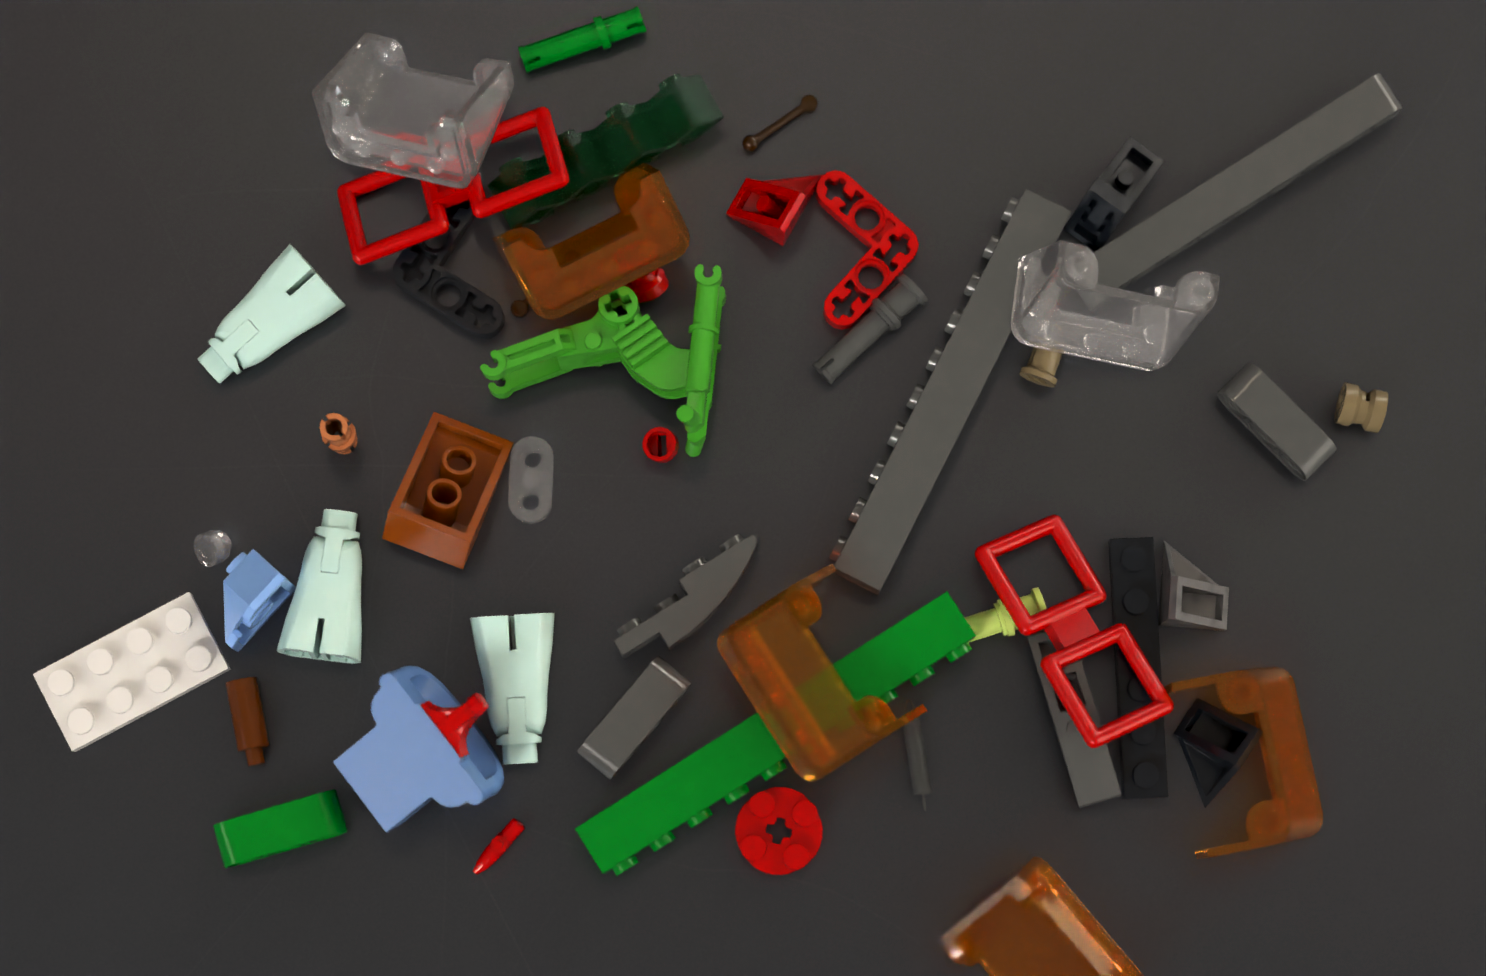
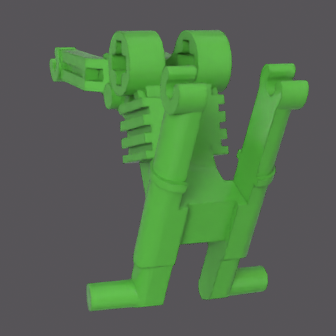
[480,264,726,457]

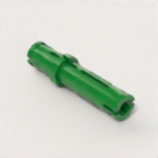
[518,6,647,73]

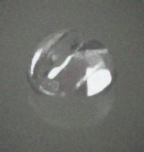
[194,530,232,567]

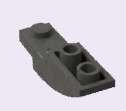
[613,534,757,659]
[1027,632,1122,808]

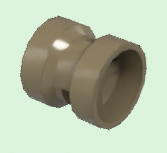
[1334,382,1388,433]

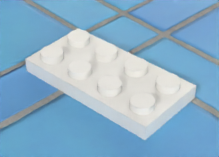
[33,592,231,752]

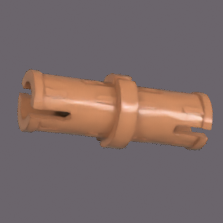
[319,413,358,455]

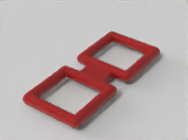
[337,107,570,265]
[975,514,1174,748]

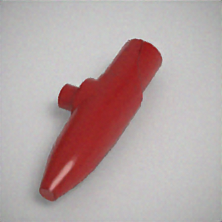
[473,818,525,875]

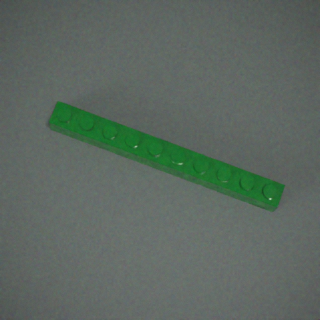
[575,592,976,876]

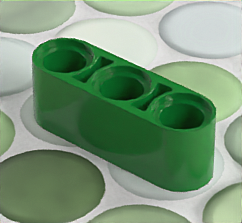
[213,789,348,868]

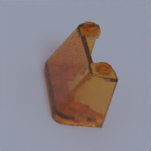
[492,162,690,320]
[940,856,1143,976]

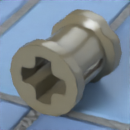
[1019,333,1069,388]

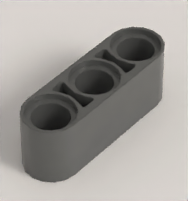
[1217,363,1337,481]
[577,656,692,780]

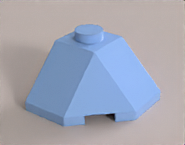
[223,549,296,652]

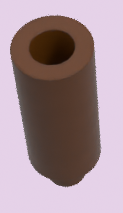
[225,677,269,767]

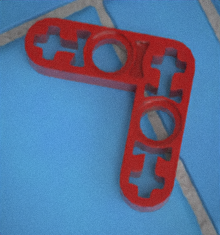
[816,170,919,330]

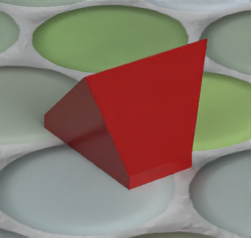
[726,175,822,246]

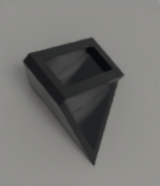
[1174,698,1264,808]

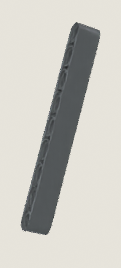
[1067,73,1404,308]

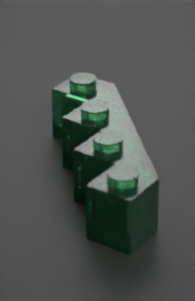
[487,74,724,229]

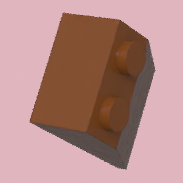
[382,412,514,569]

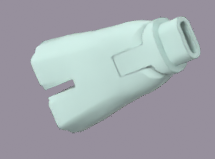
[197,244,346,384]
[277,509,362,664]
[470,613,555,765]

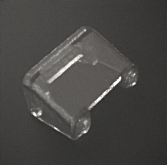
[311,32,514,189]
[1011,240,1221,371]

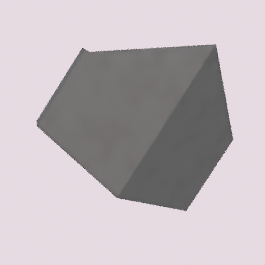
[1159,541,1229,630]

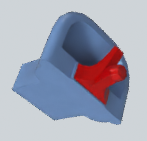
[333,666,504,833]

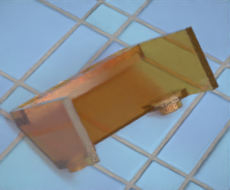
[717,563,927,782]
[1164,666,1323,859]

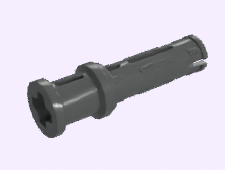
[812,273,928,384]

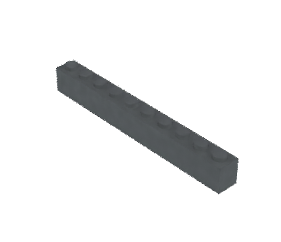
[829,188,1072,596]

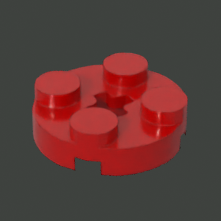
[735,787,823,875]

